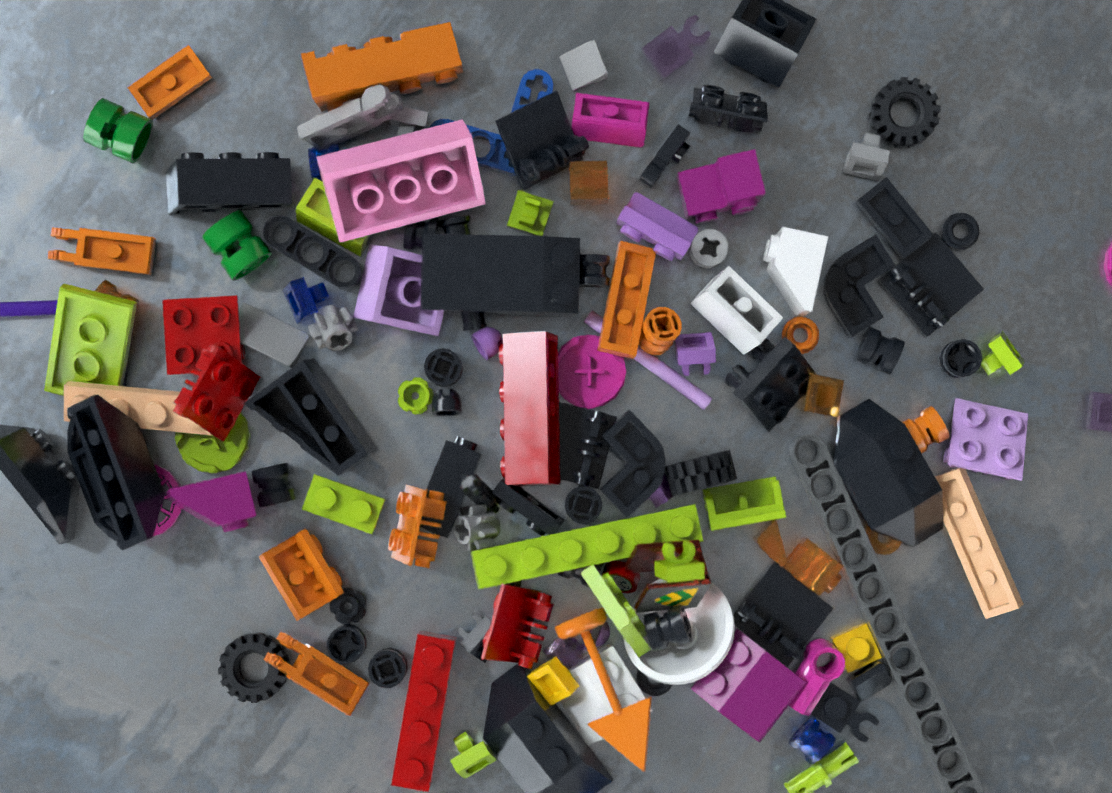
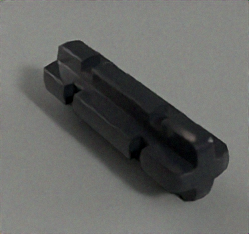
[459,473,500,513]

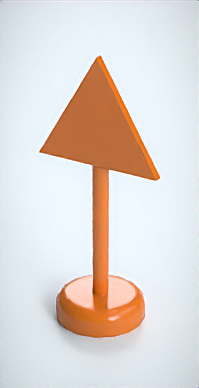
[555,607,652,772]

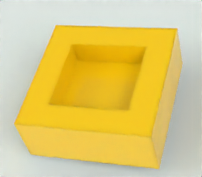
[830,622,882,673]
[527,657,580,706]

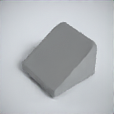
[559,39,608,91]

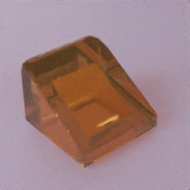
[804,374,844,417]
[753,520,788,566]

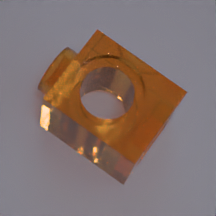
[569,161,609,205]
[780,537,843,596]

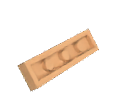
[64,381,212,435]
[935,467,1024,619]

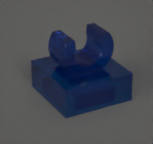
[283,277,329,324]

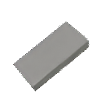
[239,302,310,368]

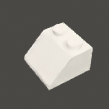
[763,227,828,317]
[560,642,653,746]

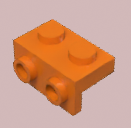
[259,529,344,621]

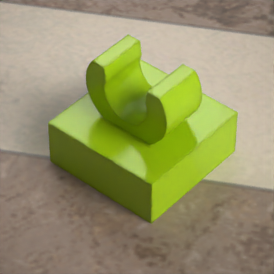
[507,190,554,236]
[981,331,1025,375]
[654,541,704,582]
[450,732,497,779]

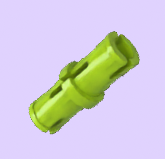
[783,742,859,793]

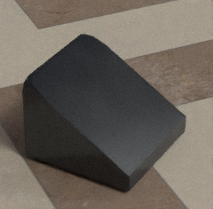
[846,660,891,701]

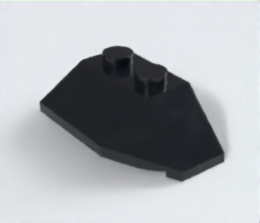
[67,394,165,550]
[833,399,943,547]
[0,424,80,544]
[483,663,614,793]

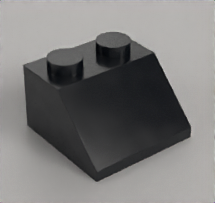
[714,0,817,88]

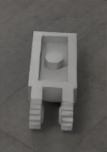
[297,84,404,151]

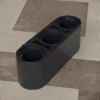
[263,215,364,291]

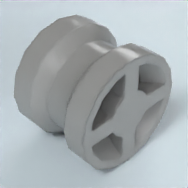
[689,229,728,269]

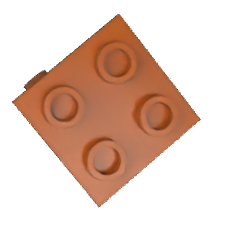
[388,484,447,568]

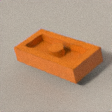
[127,45,212,120]

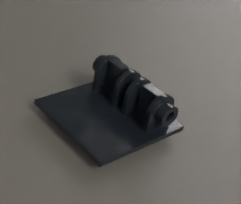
[688,84,768,134]
[495,91,589,190]
[879,233,984,337]
[559,402,617,489]
[734,562,834,667]

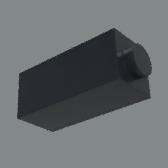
[420,436,483,538]

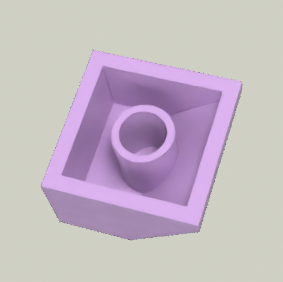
[353,244,444,336]

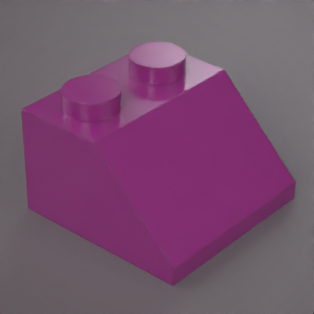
[166,471,256,532]
[690,629,806,743]

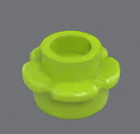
[397,377,434,414]

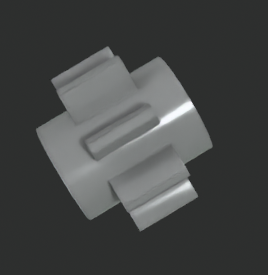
[308,305,358,351]
[453,504,500,551]

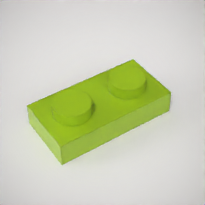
[302,474,386,534]

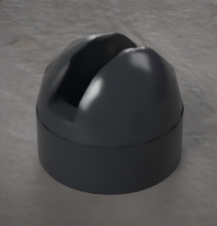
[432,388,462,416]

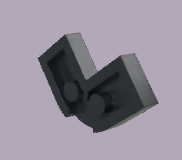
[825,234,896,338]
[600,409,665,518]

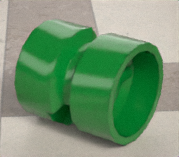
[83,98,153,164]
[202,210,272,281]

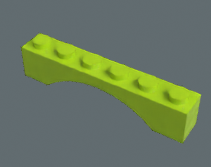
[470,504,703,589]

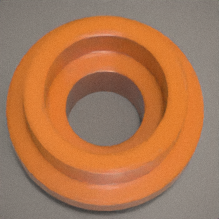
[781,317,819,354]

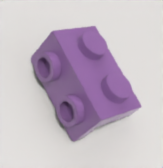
[616,192,698,261]

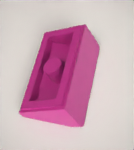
[571,93,650,147]

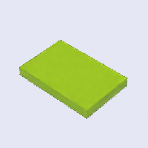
[44,283,137,396]

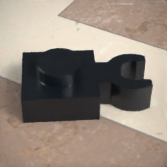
[639,124,691,188]
[811,682,879,742]

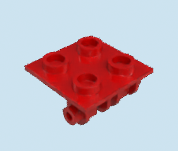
[162,295,246,375]
[173,345,260,442]
[481,584,554,669]

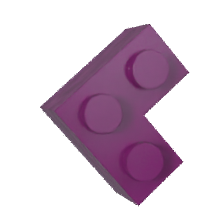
[676,149,766,224]

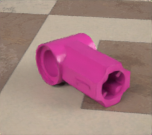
[789,638,845,717]

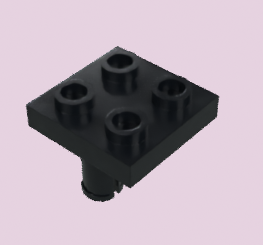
[725,337,819,432]

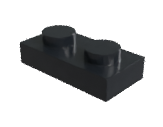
[856,177,934,260]
[492,478,565,536]

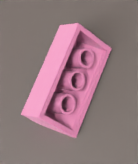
[316,119,486,242]

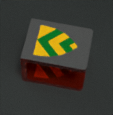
[624,539,712,613]

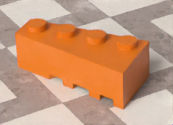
[301,22,464,112]

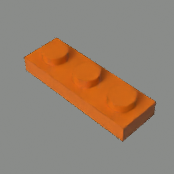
[597,241,656,359]

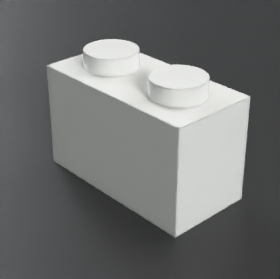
[690,266,783,355]

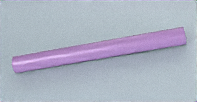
[584,310,713,410]

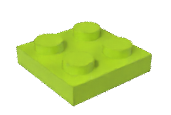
[581,565,651,658]

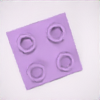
[943,398,1028,481]

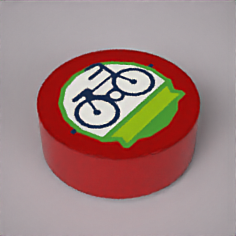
[602,561,641,594]

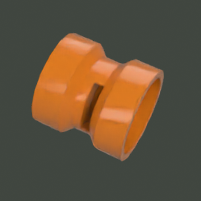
[639,307,682,355]
[903,406,950,453]

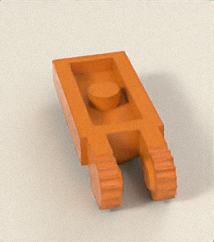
[47,227,156,275]
[263,632,369,716]

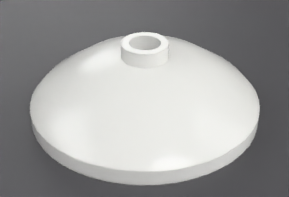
[623,579,735,685]

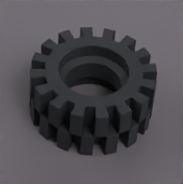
[869,77,941,149]
[665,450,738,496]
[218,632,290,703]

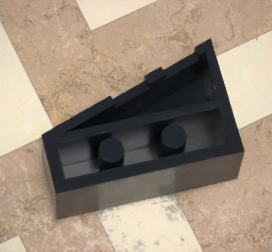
[166,152,292,215]
[243,358,378,476]

